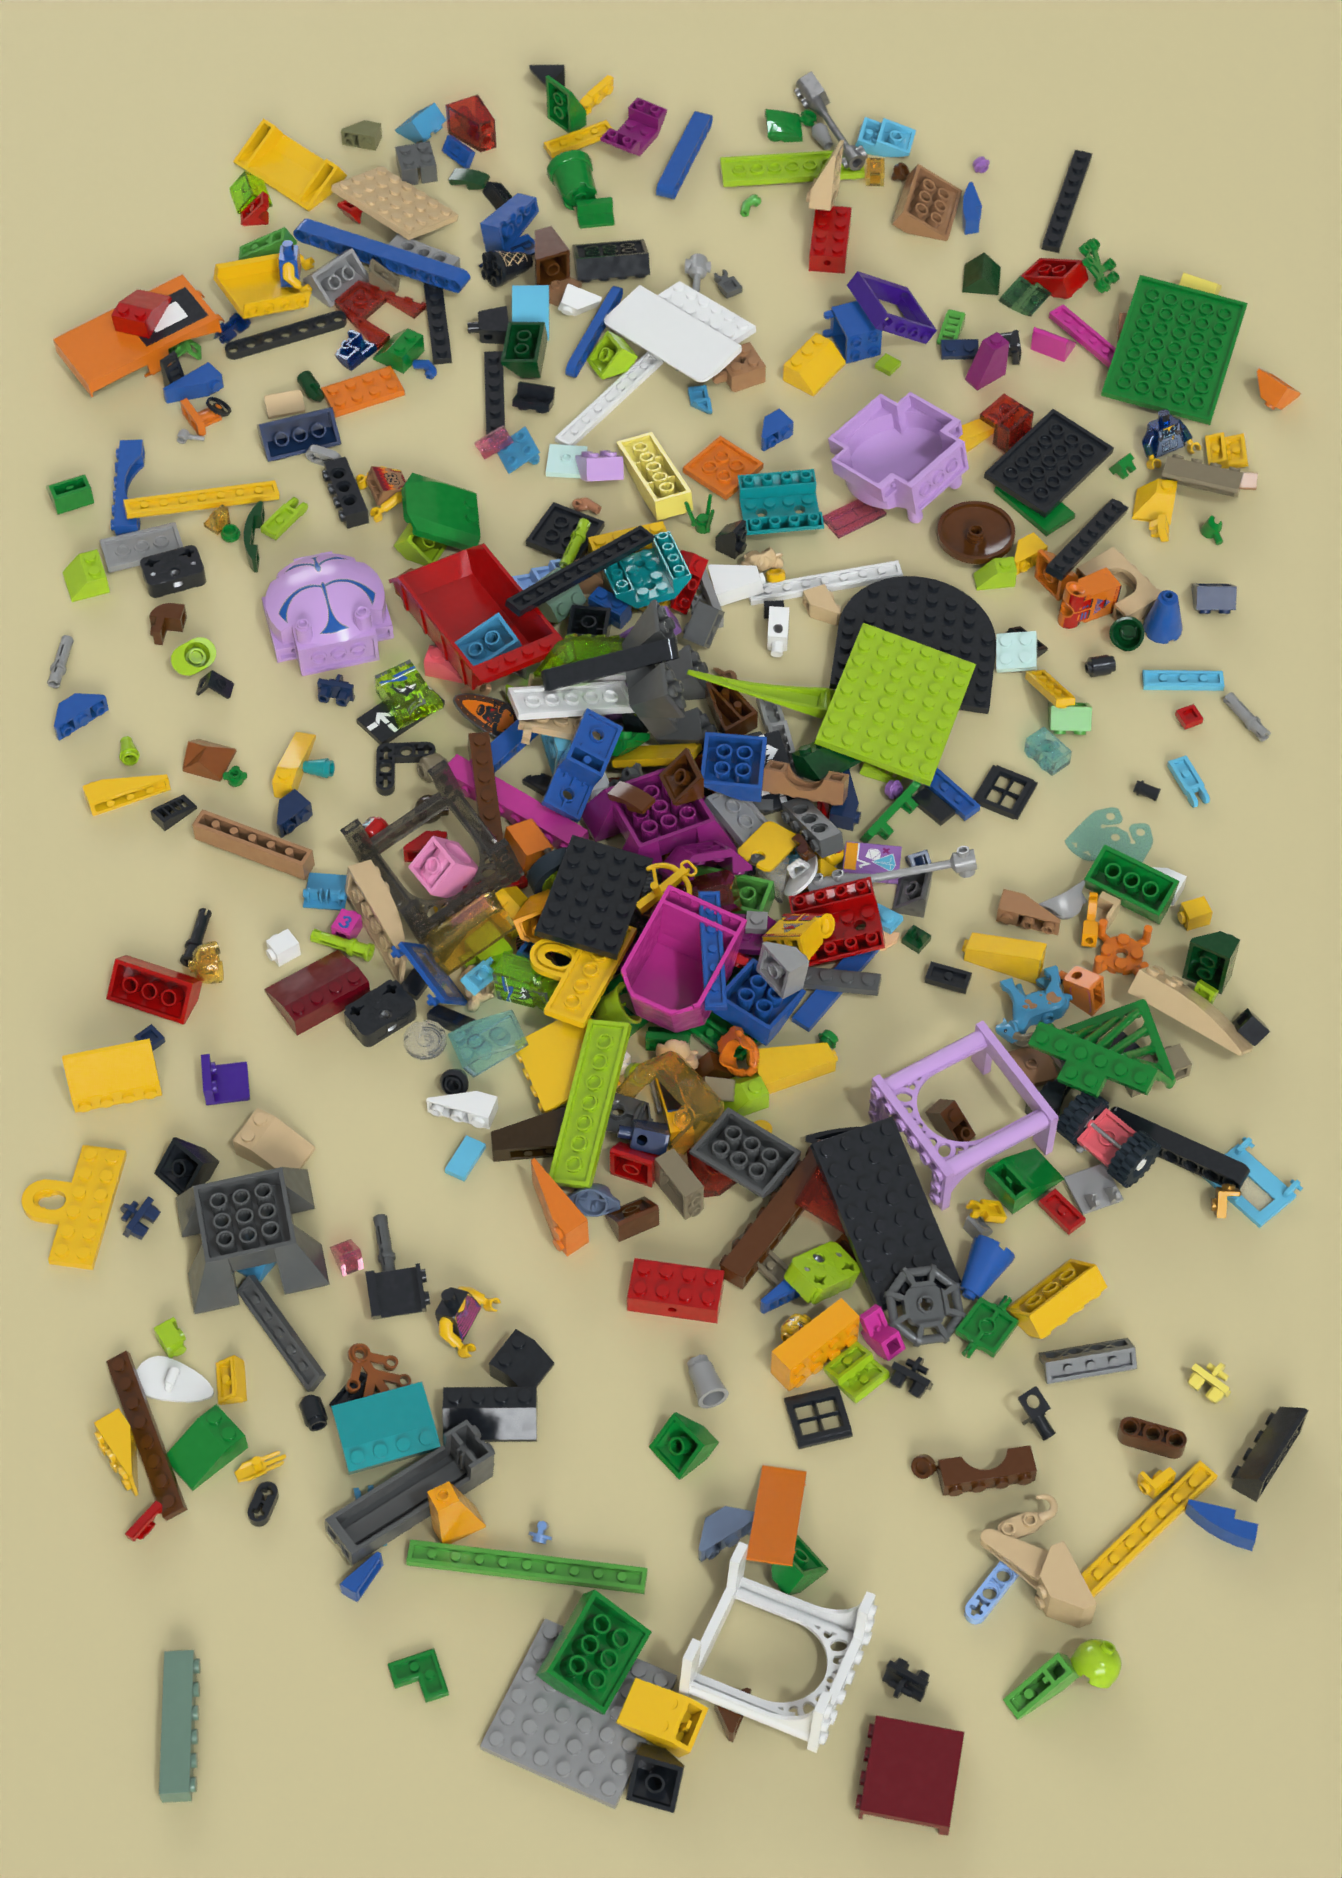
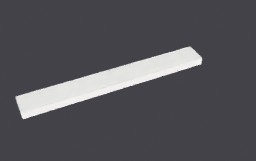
[555,352,663,445]
[749,560,903,606]

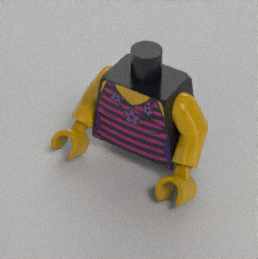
[435,1286,501,1358]

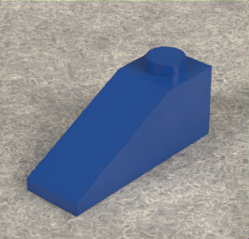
[163,362,224,404]

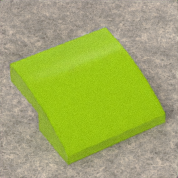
[823,1341,890,1403]

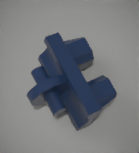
[317,674,355,707]
[120,1196,161,1240]

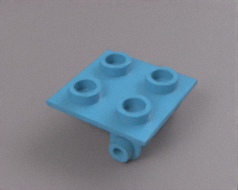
[495,426,540,474]
[303,872,347,910]

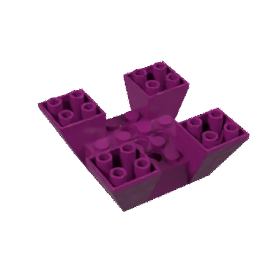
[581,767,738,883]

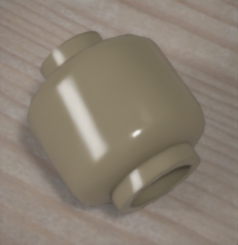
[417,753,448,782]

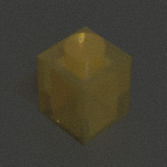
[866,158,885,186]

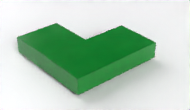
[388,1648,449,1703]

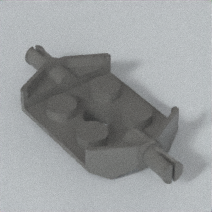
[606,1093,653,1136]

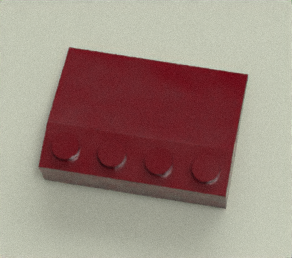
[264,950,370,1036]

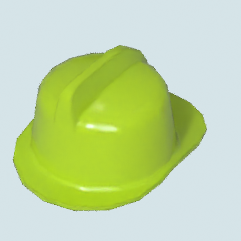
[171,637,216,676]

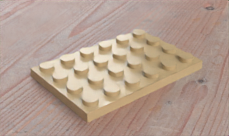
[331,166,458,240]

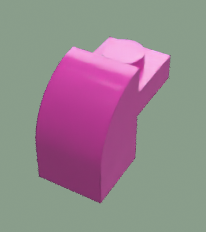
[860,1304,906,1361]

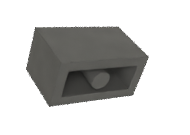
[683,601,725,649]

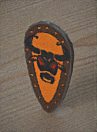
[453,693,517,738]

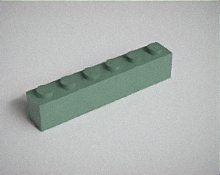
[159,1650,201,1803]

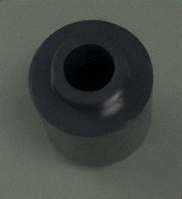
[1085,655,1116,677]
[299,1395,328,1431]

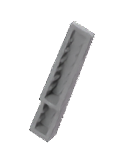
[756,698,803,780]

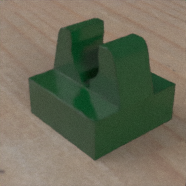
[902,925,931,954]

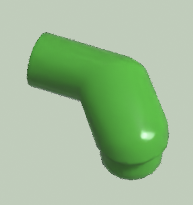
[740,194,761,217]

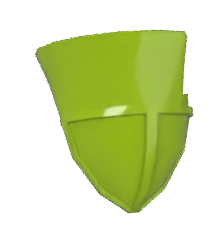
[594,982,642,1024]

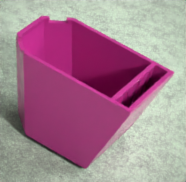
[621,885,747,1033]

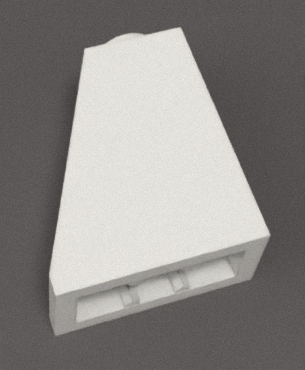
[708,564,766,606]

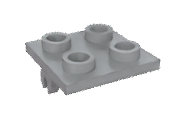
[1064,1163,1123,1215]

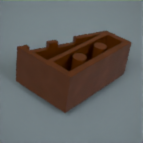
[705,674,758,735]

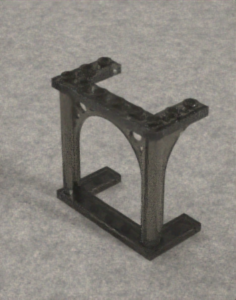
[340,759,524,944]

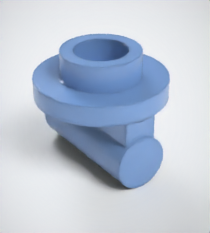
[529,1521,552,1544]

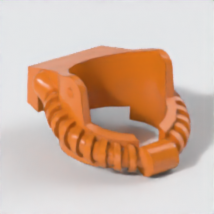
[717,1026,760,1077]

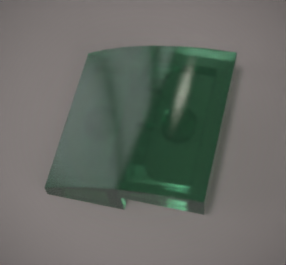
[999,276,1051,316]

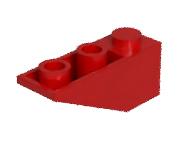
[670,550,709,615]

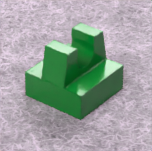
[1109,453,1136,479]

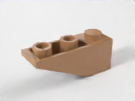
[996,889,1061,935]

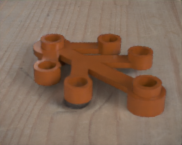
[345,1343,411,1397]

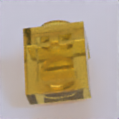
[204,505,231,535]

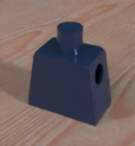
[617,1119,670,1155]

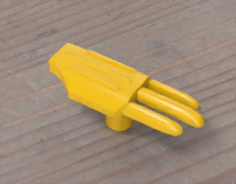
[234,1451,286,1483]

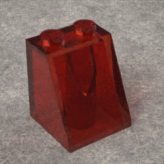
[446,94,497,153]

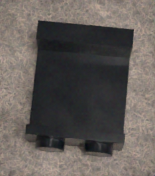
[365,1263,430,1320]

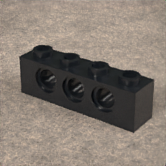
[322,456,369,529]

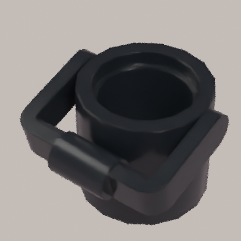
[1000,330,1022,365]

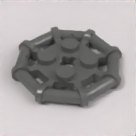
[883,1264,966,1347]

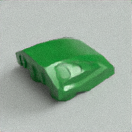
[765,109,803,143]
[600,732,650,756]

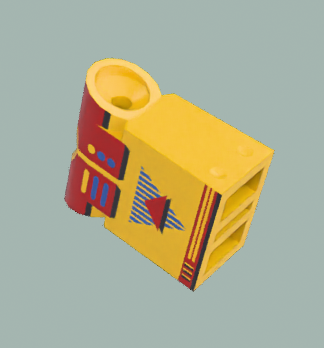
[762,913,835,960]

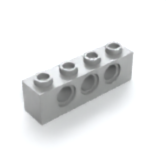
[388,234,460,268]

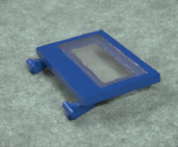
[391,942,468,1006]

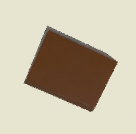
[659,748,704,806]
[605,1196,659,1242]

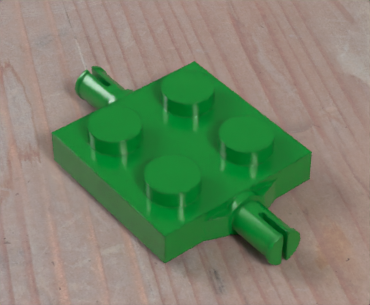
[955,1295,1019,1359]

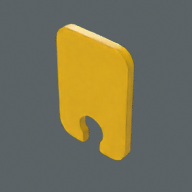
[737,821,797,872]

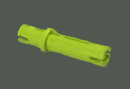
[559,518,591,568]

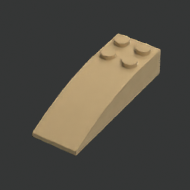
[345,859,407,984]
[1128,965,1253,1056]

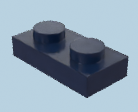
[941,339,979,360]

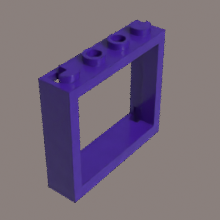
[847,271,937,344]

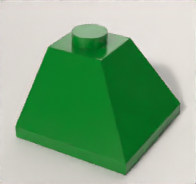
[649,1412,719,1480]
[771,1535,829,1595]

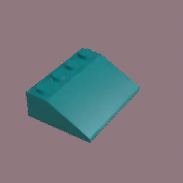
[331,1382,441,1475]

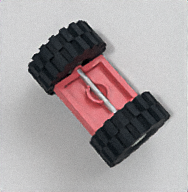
[1056,1092,1161,1188]

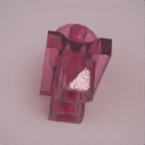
[474,425,513,460]

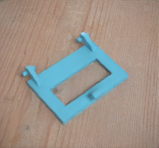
[1203,1137,1303,1228]

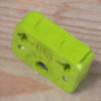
[784,1241,861,1305]

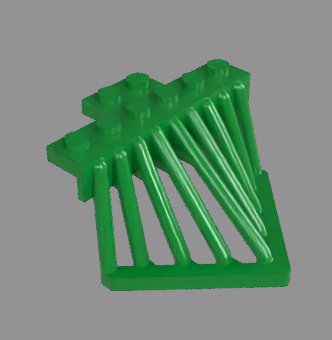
[1028,999,1176,1098]

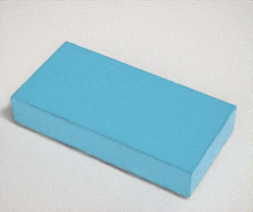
[445,1135,486,1182]

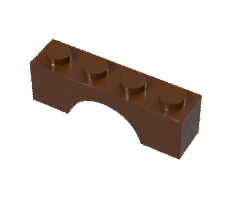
[937,1445,1037,1497]

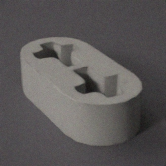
[305,444,341,466]

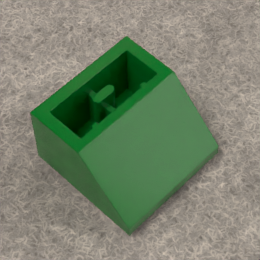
[46,475,94,514]

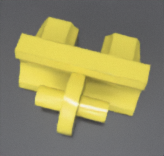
[1188,1363,1231,1404]

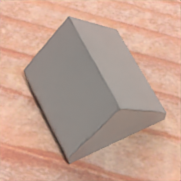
[963,1216,993,1239]

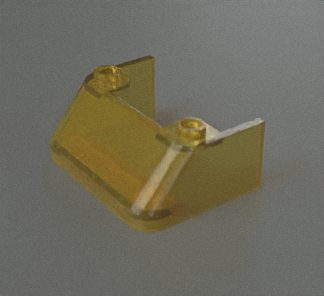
[616,1051,724,1155]

